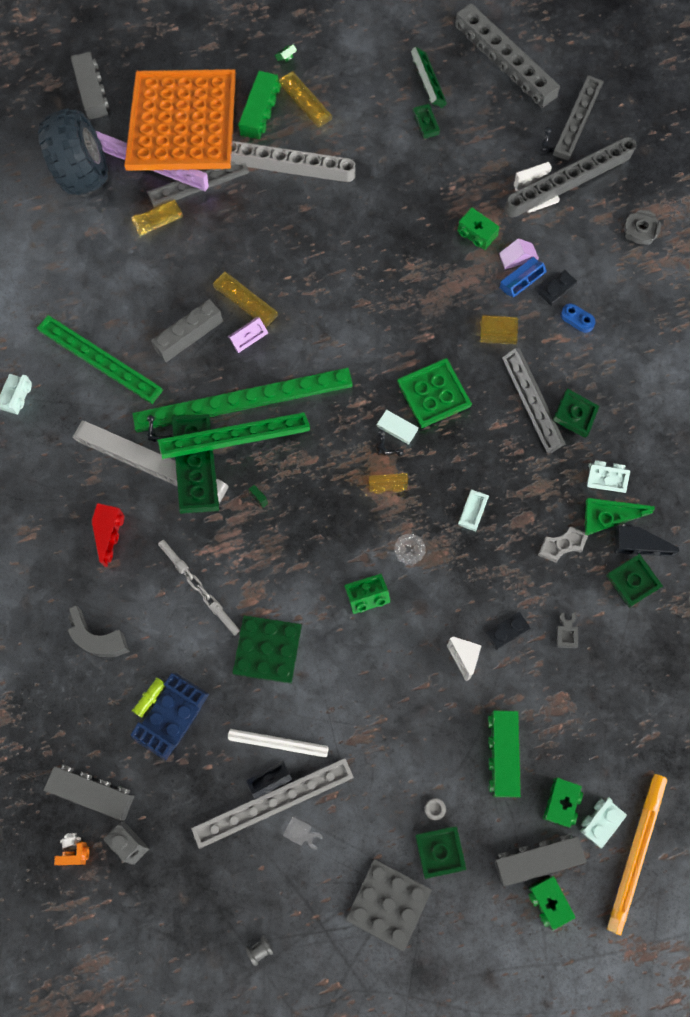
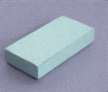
[377,410,418,445]
[458,489,489,532]

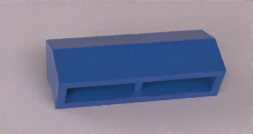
[500,256,547,297]

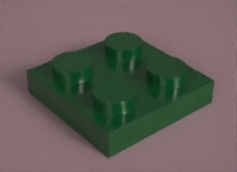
[553,388,600,438]
[606,554,663,608]
[415,826,467,879]

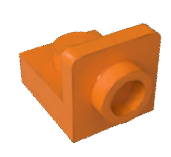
[54,842,89,865]

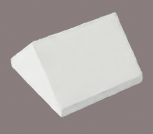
[447,637,481,681]

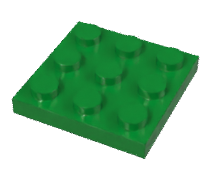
[397,358,472,429]

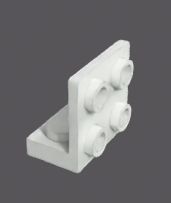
[514,162,560,213]

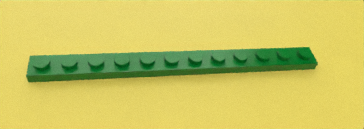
[132,368,353,433]

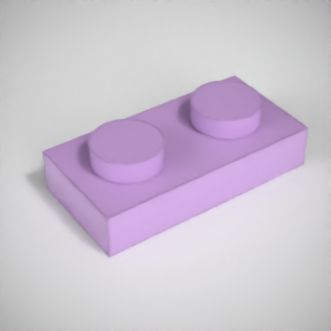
[228,317,268,353]

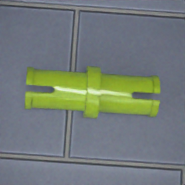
[131,677,165,718]

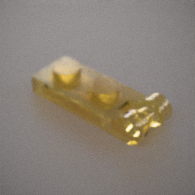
[131,199,183,235]

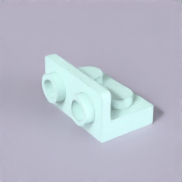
[0,374,32,415]
[587,460,630,493]
[580,798,627,848]

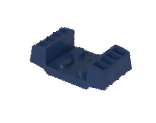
[131,673,209,761]

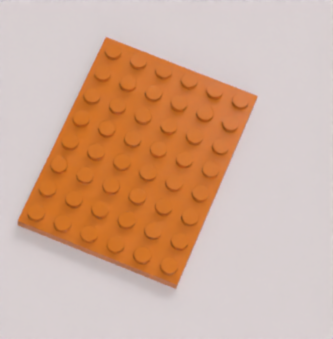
[125,70,236,171]

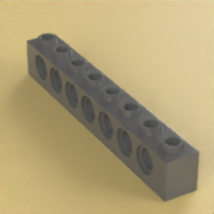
[455,3,560,108]

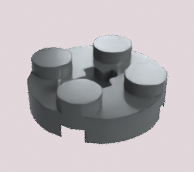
[624,210,661,245]

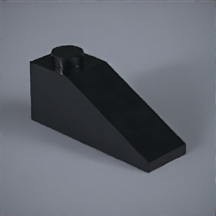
[615,524,679,557]

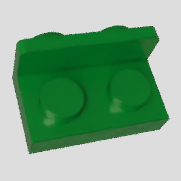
[344,573,390,614]

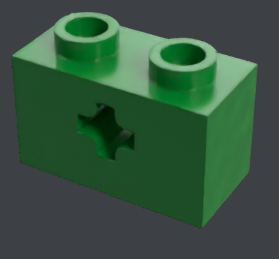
[458,208,500,250]
[542,778,583,828]
[528,876,576,930]

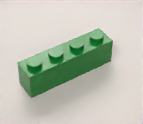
[239,71,281,140]
[488,711,521,798]

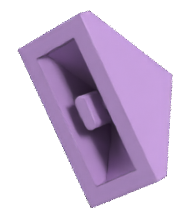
[499,238,538,269]

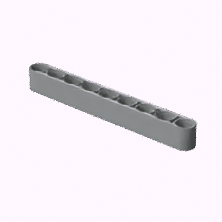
[231,141,355,182]
[73,421,229,504]

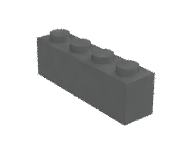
[71,52,109,120]
[151,299,223,363]
[44,764,135,821]
[494,833,587,886]

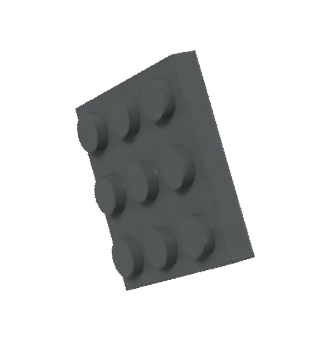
[346,859,432,952]

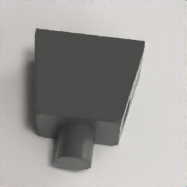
[104,820,149,865]

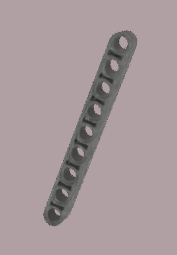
[504,137,637,217]

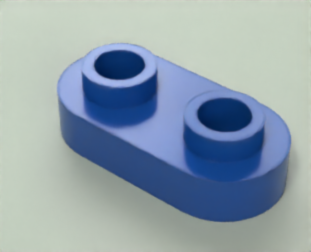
[561,304,596,333]

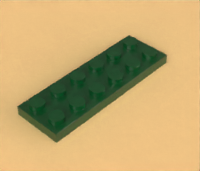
[172,414,219,514]

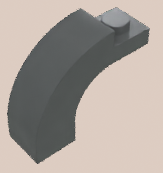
[67,606,130,657]

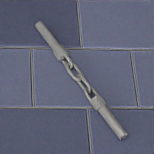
[158,540,240,636]

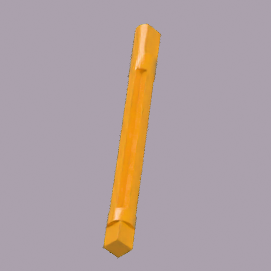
[607,774,668,936]

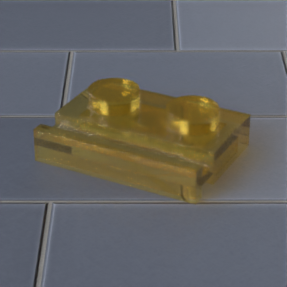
[480,315,518,344]
[369,473,408,494]

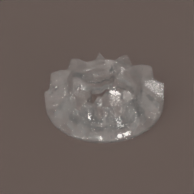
[395,534,426,564]

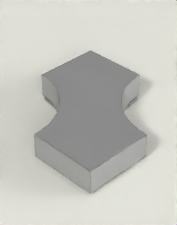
[538,527,588,563]

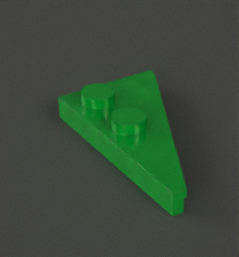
[585,498,655,535]

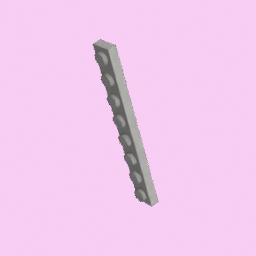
[191,758,354,849]

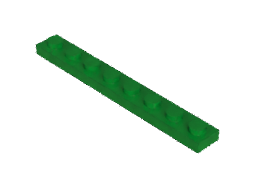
[37,315,163,404]
[158,412,310,459]

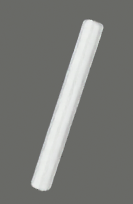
[228,729,328,757]

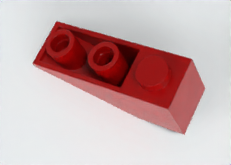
[92,503,124,567]

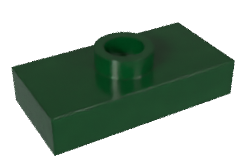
[413,104,440,139]

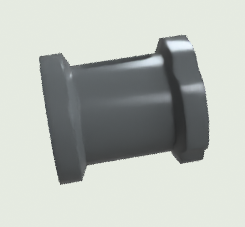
[245,936,274,966]

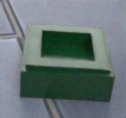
[249,485,268,508]

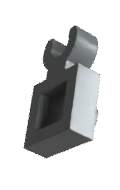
[556,613,578,649]

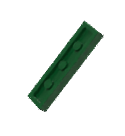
[411,47,447,108]

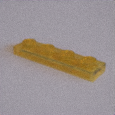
[279,71,332,128]
[213,272,278,328]

